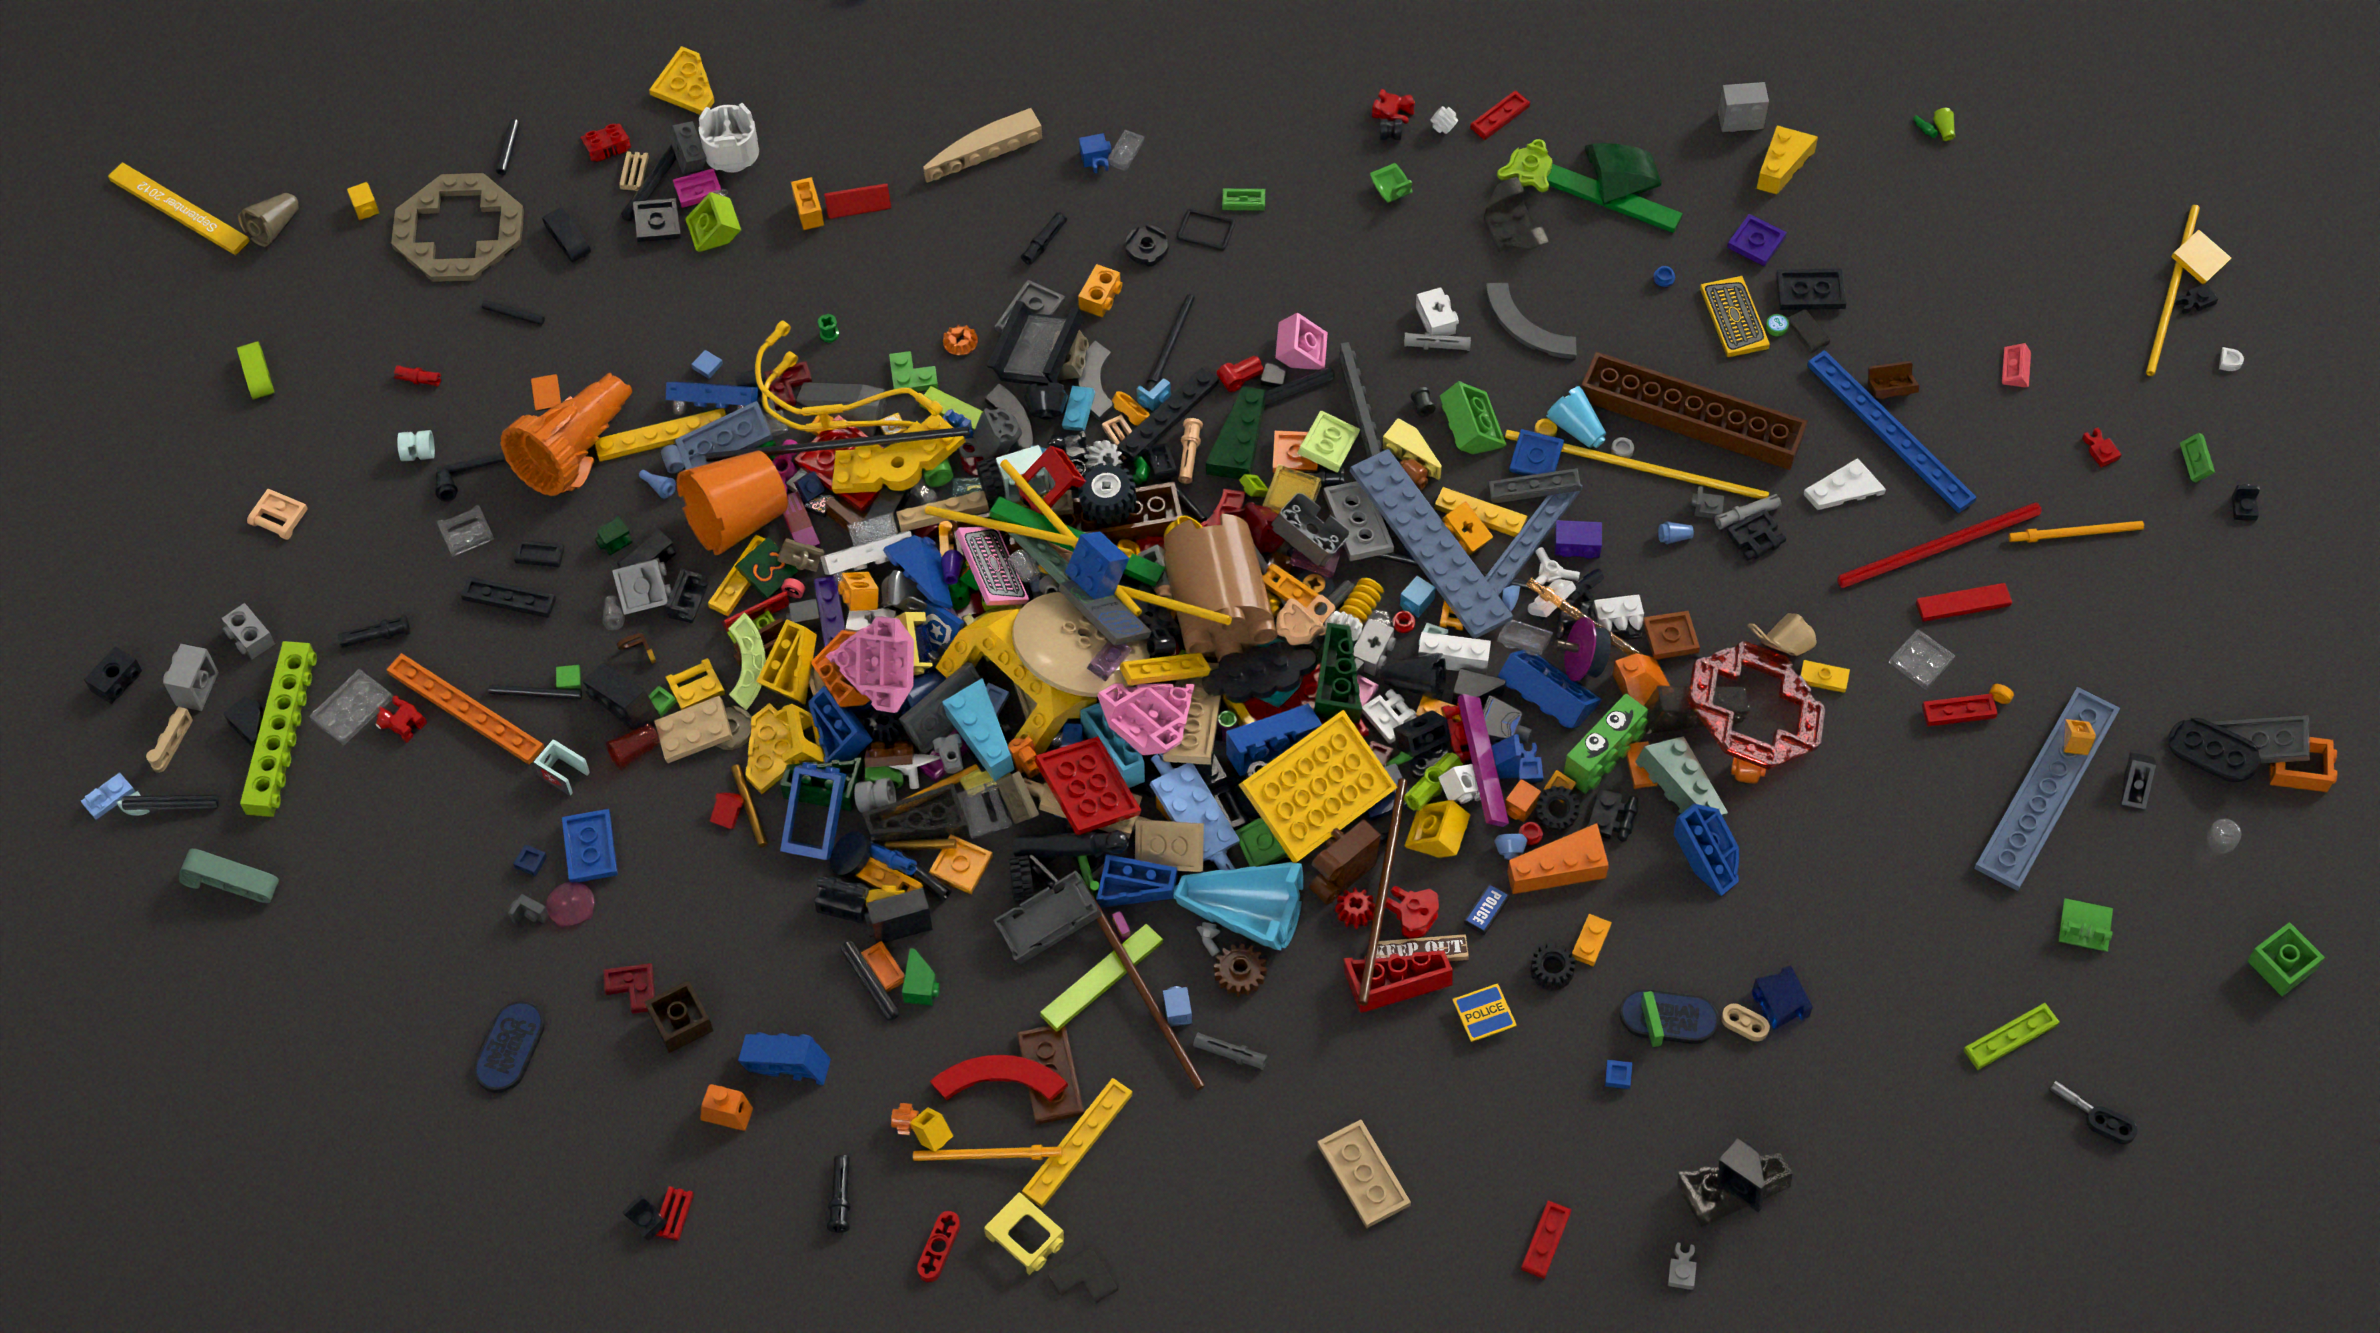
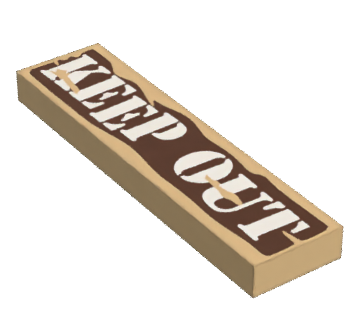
[1376,934,1469,961]

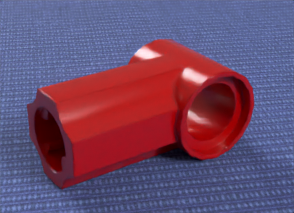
[1216,356,1264,392]

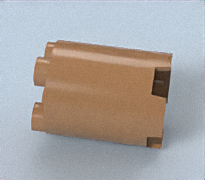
[1164,514,1277,663]

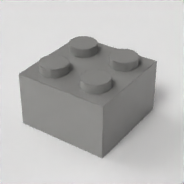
[1718,82,1769,132]
[163,644,219,711]

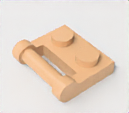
[247,489,308,540]

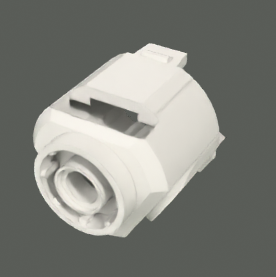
[699,103,759,172]

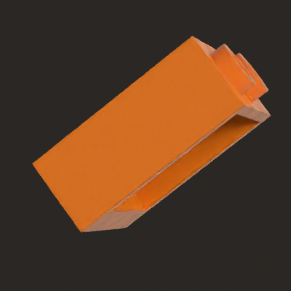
[2270,737,2337,792]

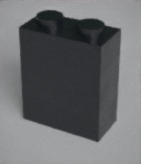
[864,888,933,944]

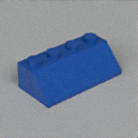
[1497,648,1602,728]

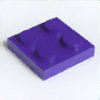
[1727,214,1787,267]

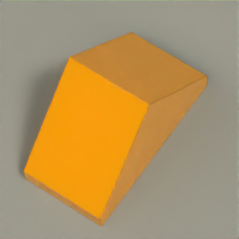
[2064,719,2096,755]

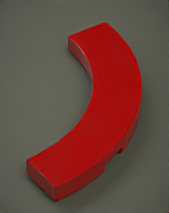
[1144,489,1246,550]
[930,1055,1069,1102]

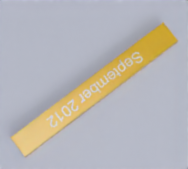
[108,162,250,256]

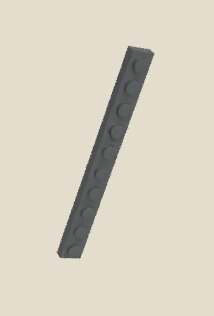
[1339,342,1397,537]

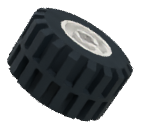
[1078,462,1137,525]

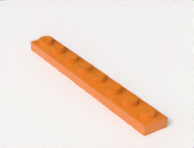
[386,653,544,765]

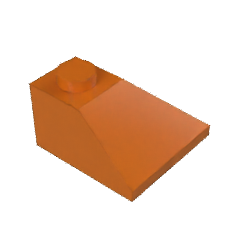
[1613,653,1675,707]

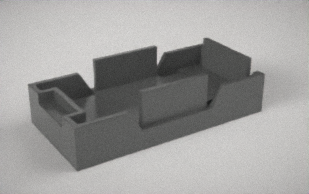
[993,871,1102,965]

